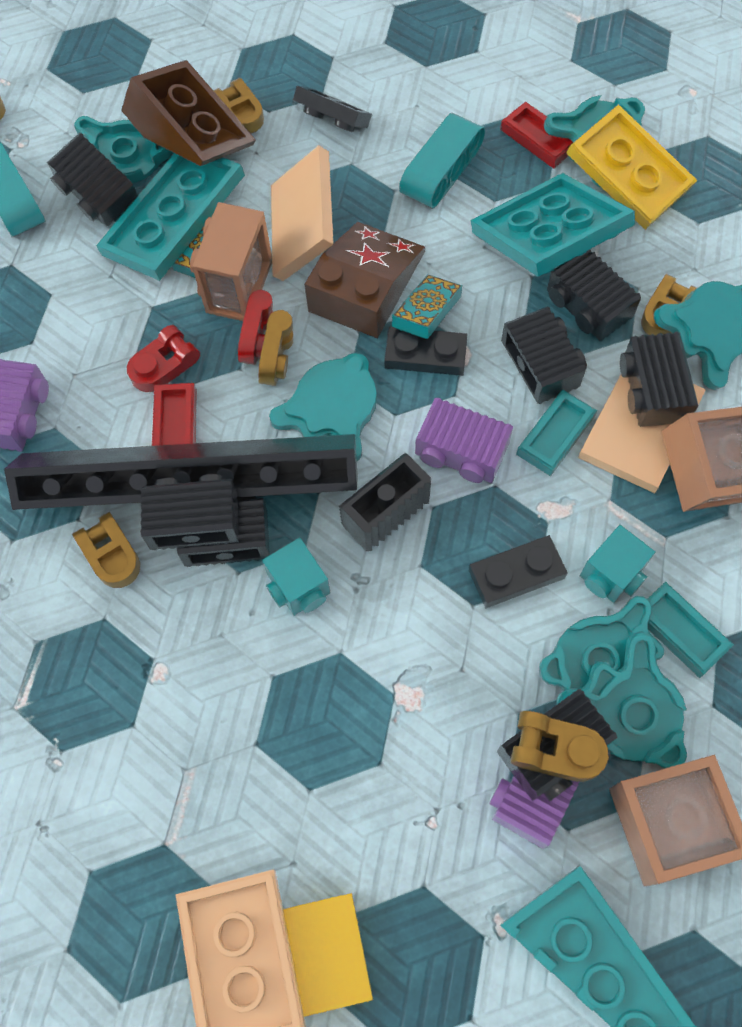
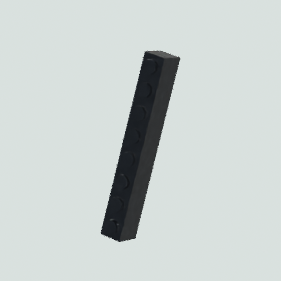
[4,434,358,510]

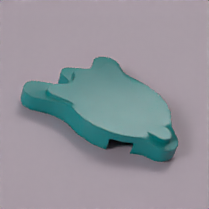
[544,95,645,187]
[74,116,173,183]
[654,281,742,390]
[269,353,377,461]
[539,596,664,691]
[556,632,687,769]

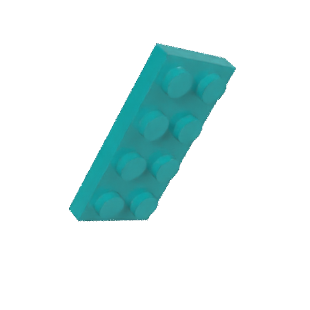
[96,153,245,281]

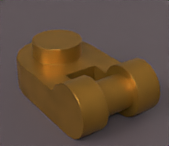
[213,78,264,134]
[641,274,696,335]
[258,310,293,386]
[72,511,140,588]
[511,711,608,782]

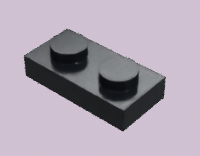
[293,86,372,132]
[385,327,468,376]
[469,535,568,609]

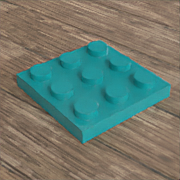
[470,173,635,277]

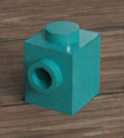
[579,524,656,603]
[262,537,331,616]

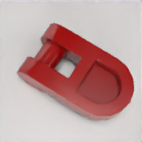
[238,290,273,365]
[127,325,200,392]

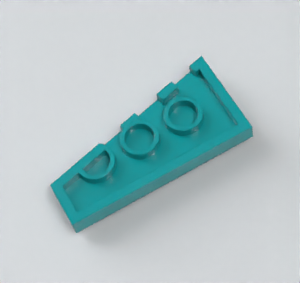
[500,865,696,1027]

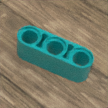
[399,112,485,209]
[0,142,46,238]

